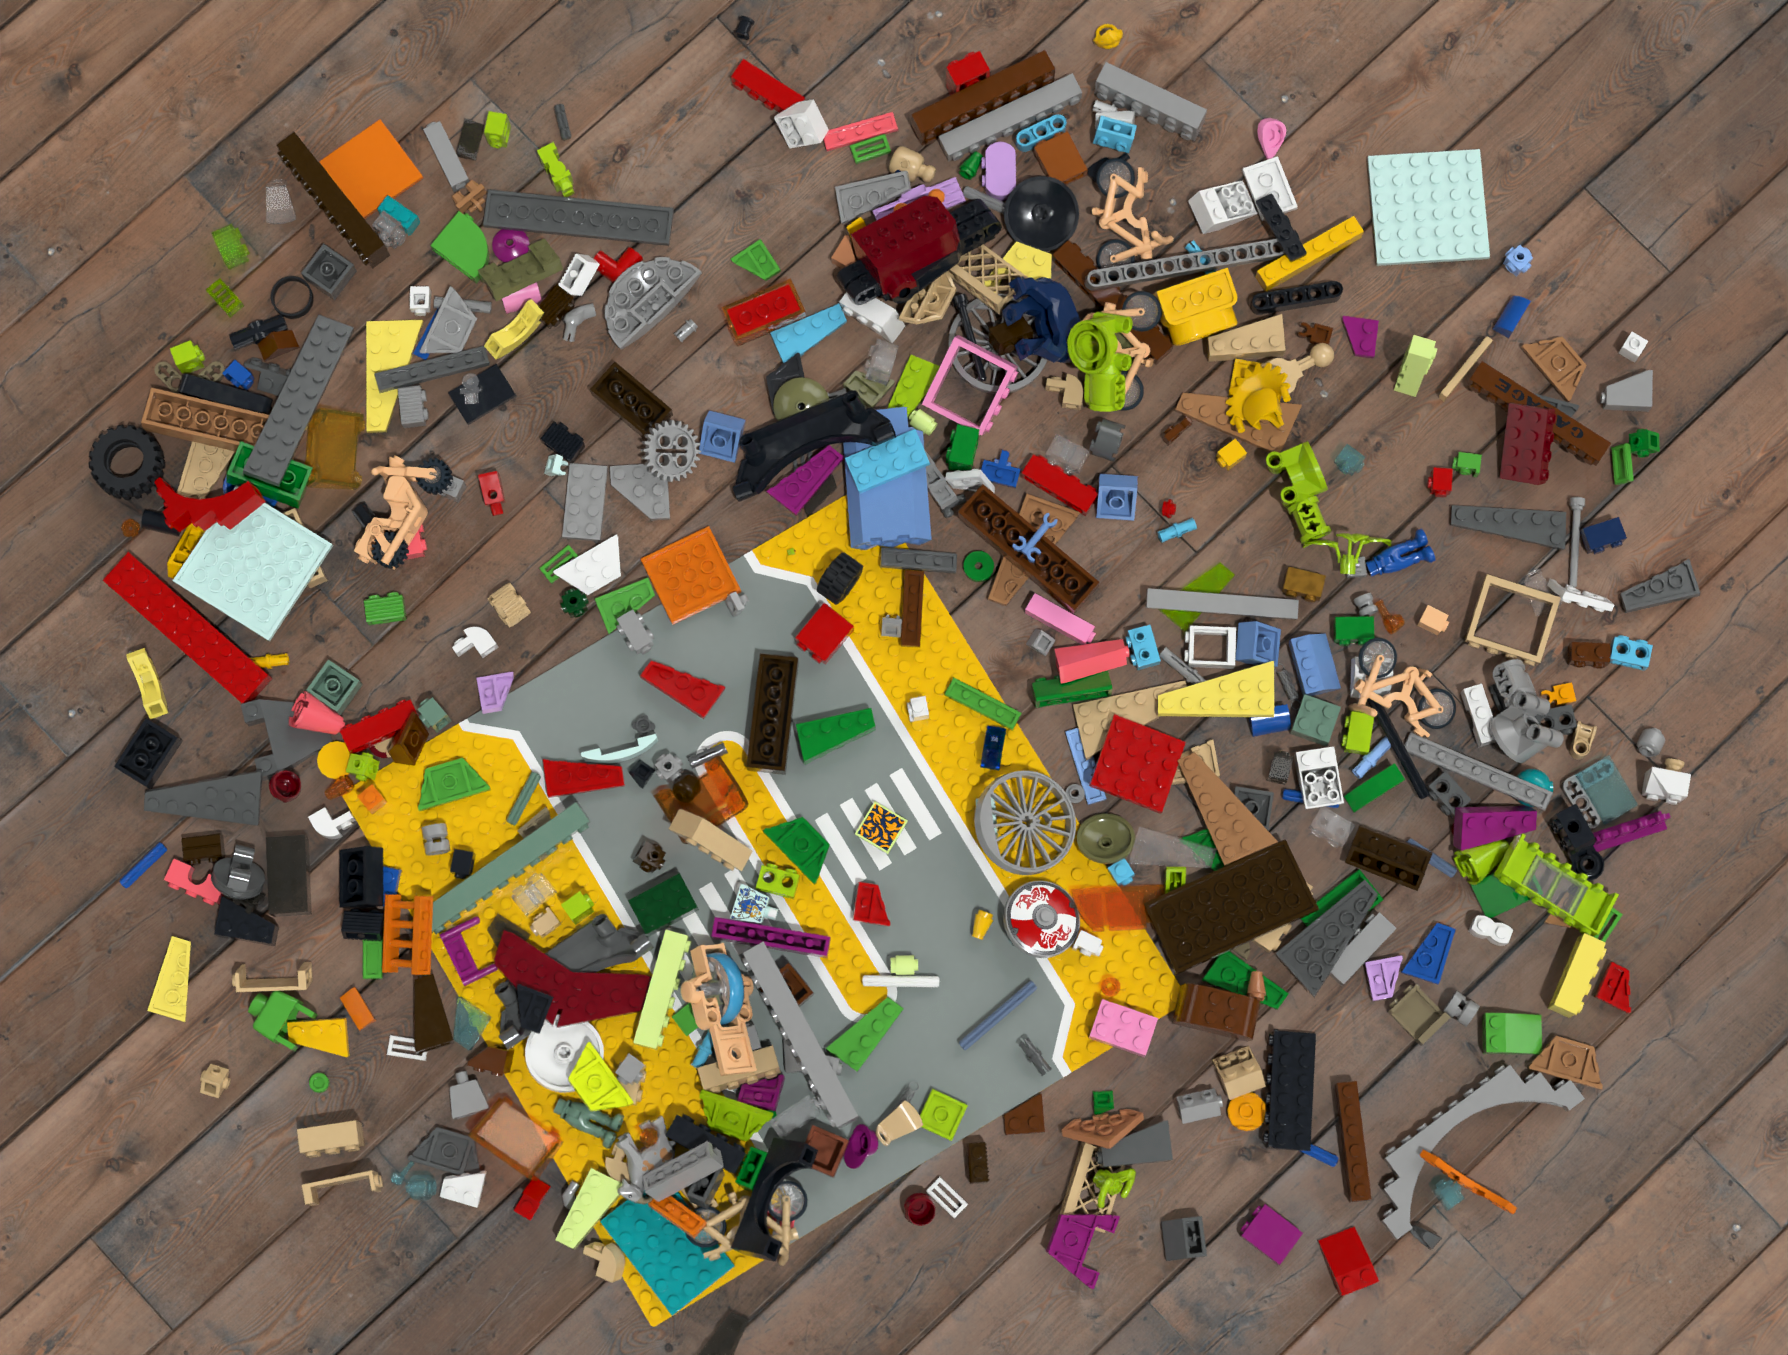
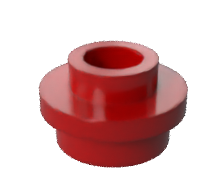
[1162,499,1176,519]

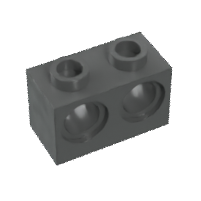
[1535,704,1577,735]
[1427,771,1471,818]

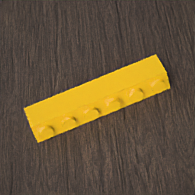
[1256,216,1364,292]

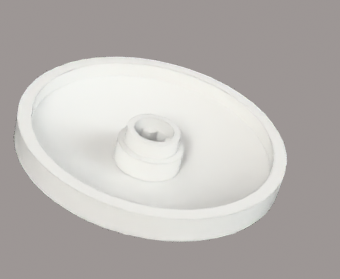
[525,1015,604,1093]

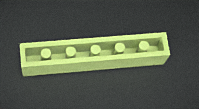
[633,930,691,1050]

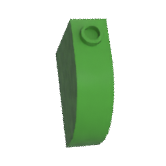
[431,211,490,284]

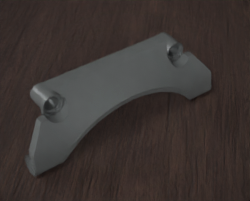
[495,914,654,1050]

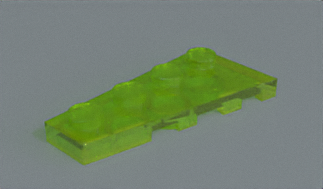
[1158,563,1235,632]

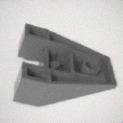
[240,699,333,781]

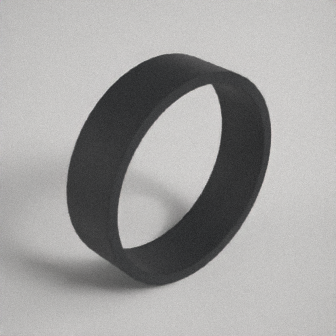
[271,276,314,319]

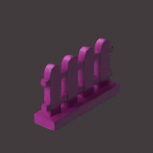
[1593,811,1671,852]

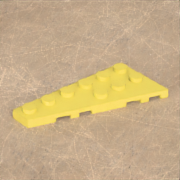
[366,320,424,433]

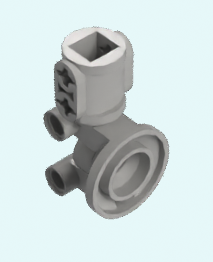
[1491,659,1564,763]

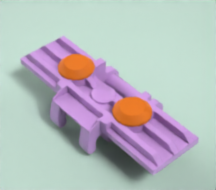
[873,177,966,221]

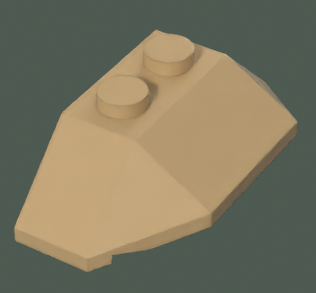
[899,271,957,324]

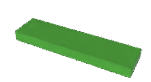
[945,678,1022,731]

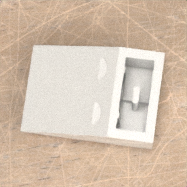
[1188,180,1258,234]
[1294,747,1344,809]

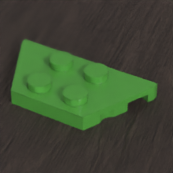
[418,758,491,811]

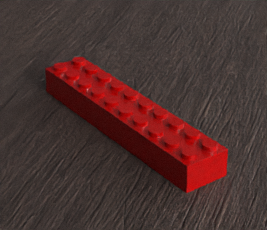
[103,552,273,704]

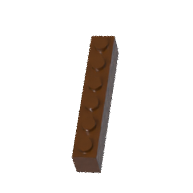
[1335,1081,1372,1203]

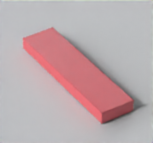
[823,112,898,151]

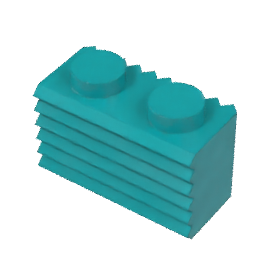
[378,196,420,236]

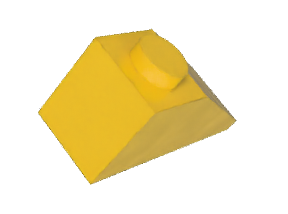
[167,523,206,579]

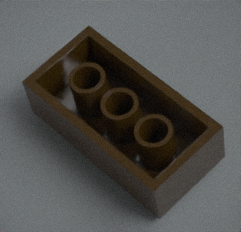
[590,362,673,441]

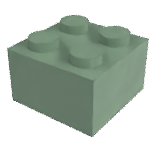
[306,659,363,715]
[1290,694,1341,746]

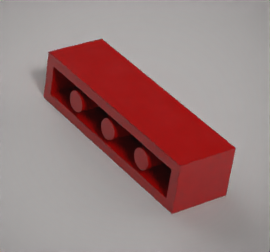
[731,59,806,113]
[1021,454,1098,517]
[340,699,420,755]

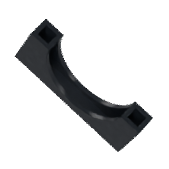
[731,1137,818,1262]

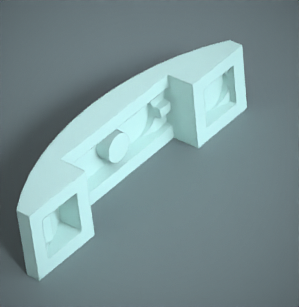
[581,734,658,763]

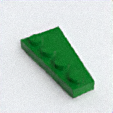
[1202,951,1289,1010]

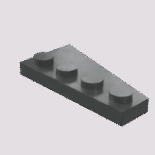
[1620,559,1700,613]

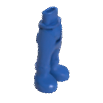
[1365,528,1436,577]

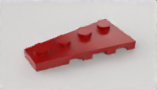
[640,660,726,719]

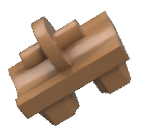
[452,180,487,214]

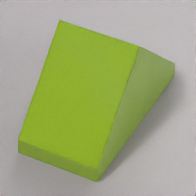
[1165,867,1186,894]

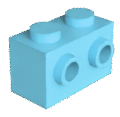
[1093,116,1137,153]
[1125,625,1161,670]

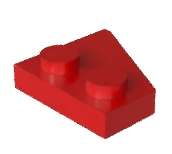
[852,882,890,927]
[1594,962,1631,1014]

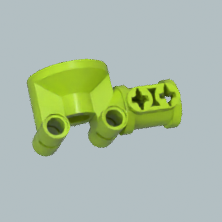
[1067,312,1133,412]
[1266,441,1332,544]

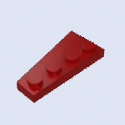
[543,759,625,798]

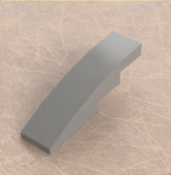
[924,449,958,509]

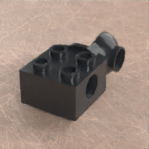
[1549,804,1604,881]

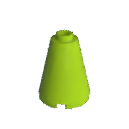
[1454,839,1509,885]

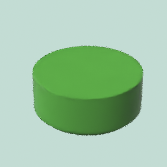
[309,1073,330,1093]

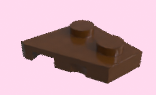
[1004,1094,1045,1135]

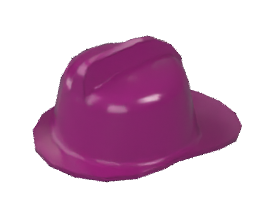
[844,1124,879,1169]

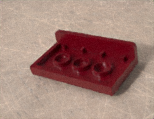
[1500,403,1556,485]

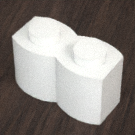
[1469,915,1513,946]

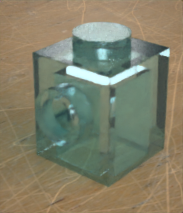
[1334,444,1365,476]
[1432,1179,1465,1211]

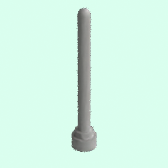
[1569,497,1585,588]

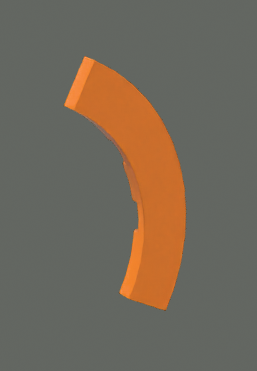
[1420,1149,1517,1214]

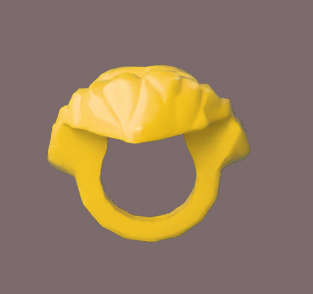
[1093,24,1123,49]

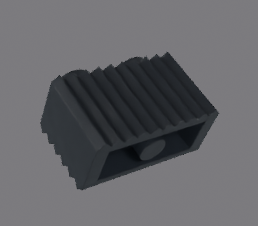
[540,422,585,463]
[341,909,384,941]

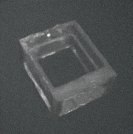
[769,1095,821,1139]

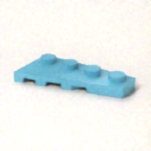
[770,304,847,363]

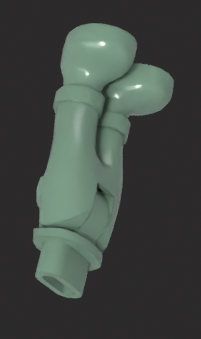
[553,1098,624,1149]

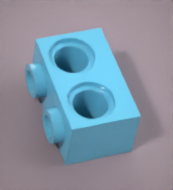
[1610,635,1653,671]

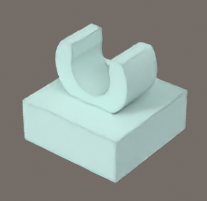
[544,454,568,476]

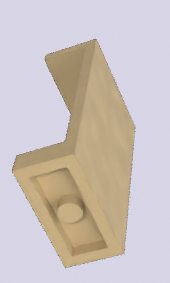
[232,962,313,992]
[302,1171,383,1206]

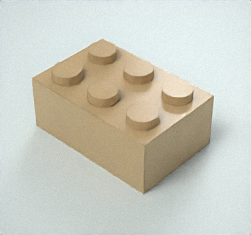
[297,1120,365,1158]

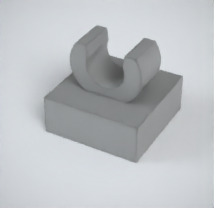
[1346,557,1367,578]
[725,592,749,617]
[882,615,902,638]

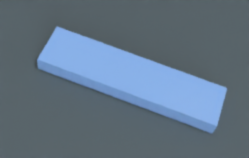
[1065,728,1106,805]

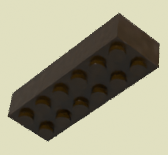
[746,653,799,775]

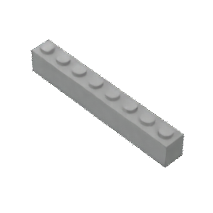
[939,73,1083,162]

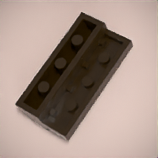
[1345,824,1432,891]

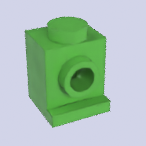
[1452,452,1482,478]

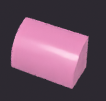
[502,282,542,313]

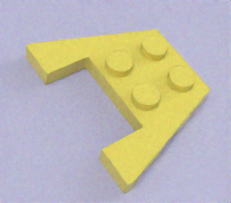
[985,242,1052,292]

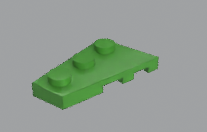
[595,578,655,634]

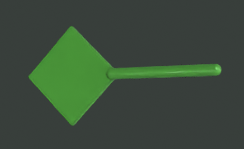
[672,1003,698,1036]

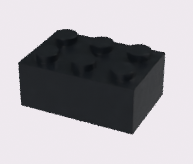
[114,718,182,789]
[339,846,384,909]

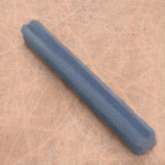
[959,981,1037,1050]

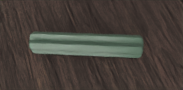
[506,772,541,826]

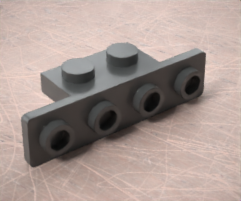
[244,357,292,396]

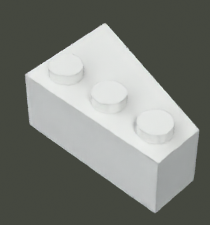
[839,292,905,344]

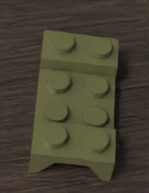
[478,238,563,301]

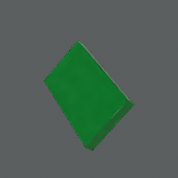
[1300,869,1384,927]

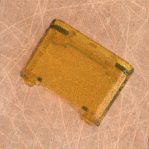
[305,407,366,490]

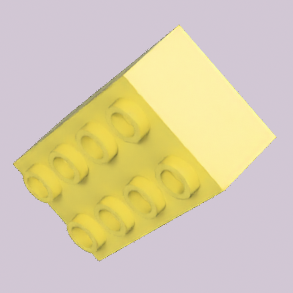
[1548,933,1607,1018]

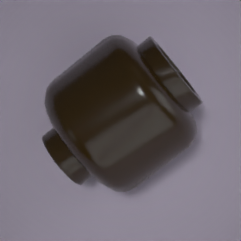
[672,774,701,803]

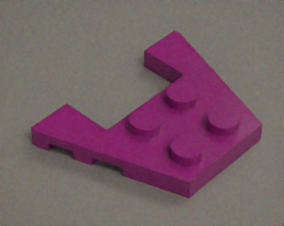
[1045,1214,1120,1290]

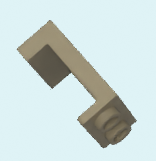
[1388,984,1451,1046]

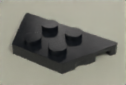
[766,353,805,415]

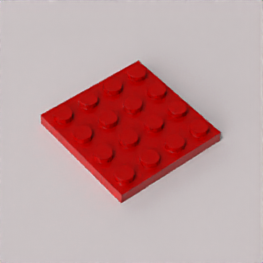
[1089,714,1186,814]

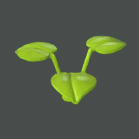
[1303,533,1391,574]

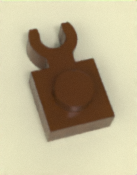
[1298,322,1333,345]
[1163,416,1193,446]

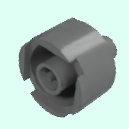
[1089,419,1126,462]

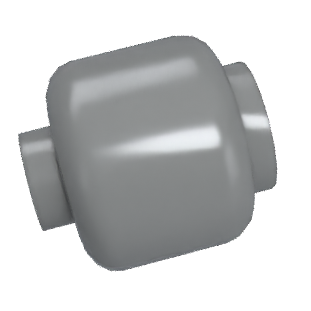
[1637,728,1665,757]

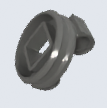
[211,844,265,899]

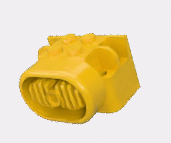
[1149,268,1238,346]

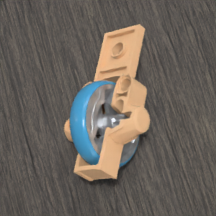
[681,943,757,1076]

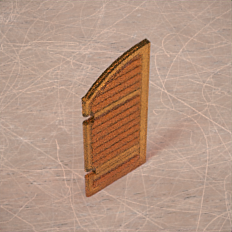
[1071,884,1165,932]

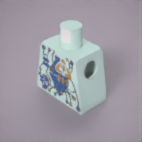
[730,884,778,925]

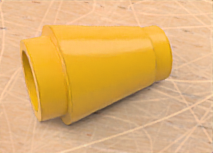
[972,910,993,940]

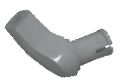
[563,303,596,342]

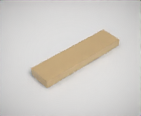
[1439,336,1493,402]

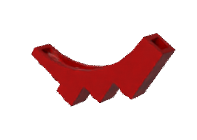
[154,477,266,532]

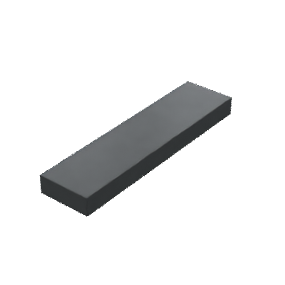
[880,547,957,574]

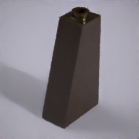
[414,974,454,1055]

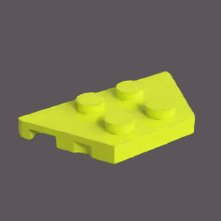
[568,1041,634,1112]

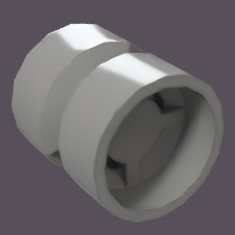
[421,823,451,856]
[1443,991,1480,1027]

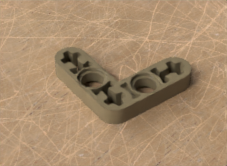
[154,361,226,396]

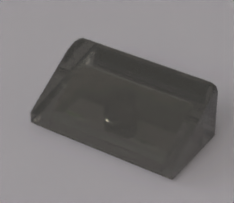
[456,118,484,161]

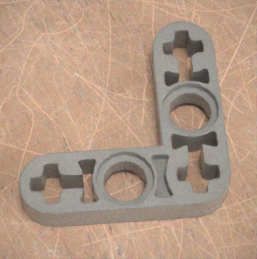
[1562,759,1614,830]

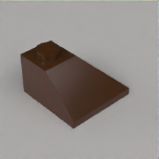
[388,712,429,766]

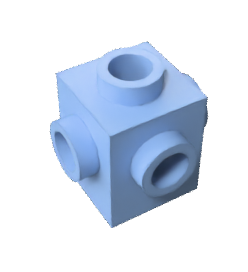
[1503,245,1533,277]

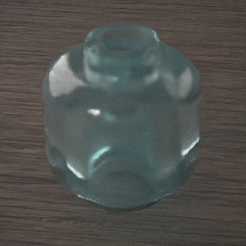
[406,1175,437,1200]

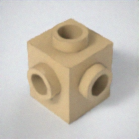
[200,1064,230,1098]

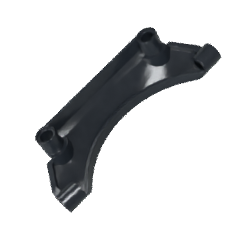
[733,390,896,502]

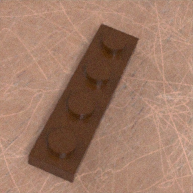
[901,570,924,648]

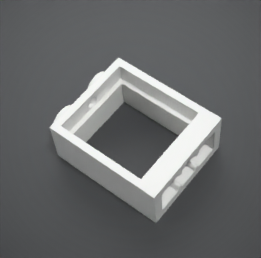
[1184,626,1236,669]

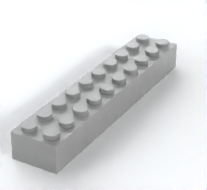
[742,941,859,1130]

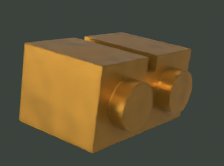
[1282,567,1326,603]

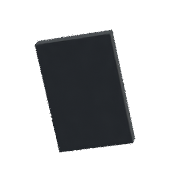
[448,364,516,425]

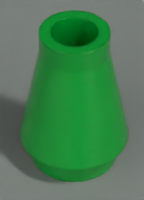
[959,151,983,180]

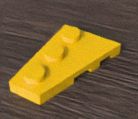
[287,1018,350,1058]

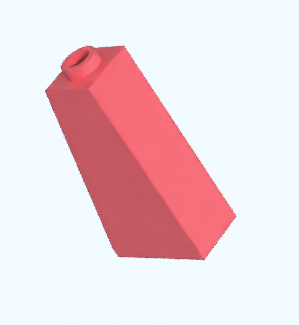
[1054,639,1130,684]

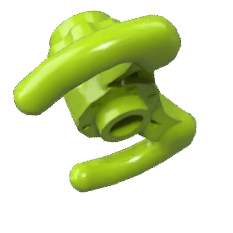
[1093,1168,1136,1208]

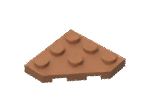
[1062,1109,1144,1149]

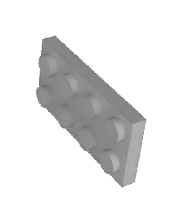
[562,463,608,542]

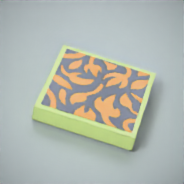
[855,801,908,854]

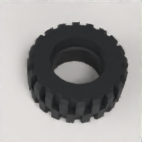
[88,425,165,500]

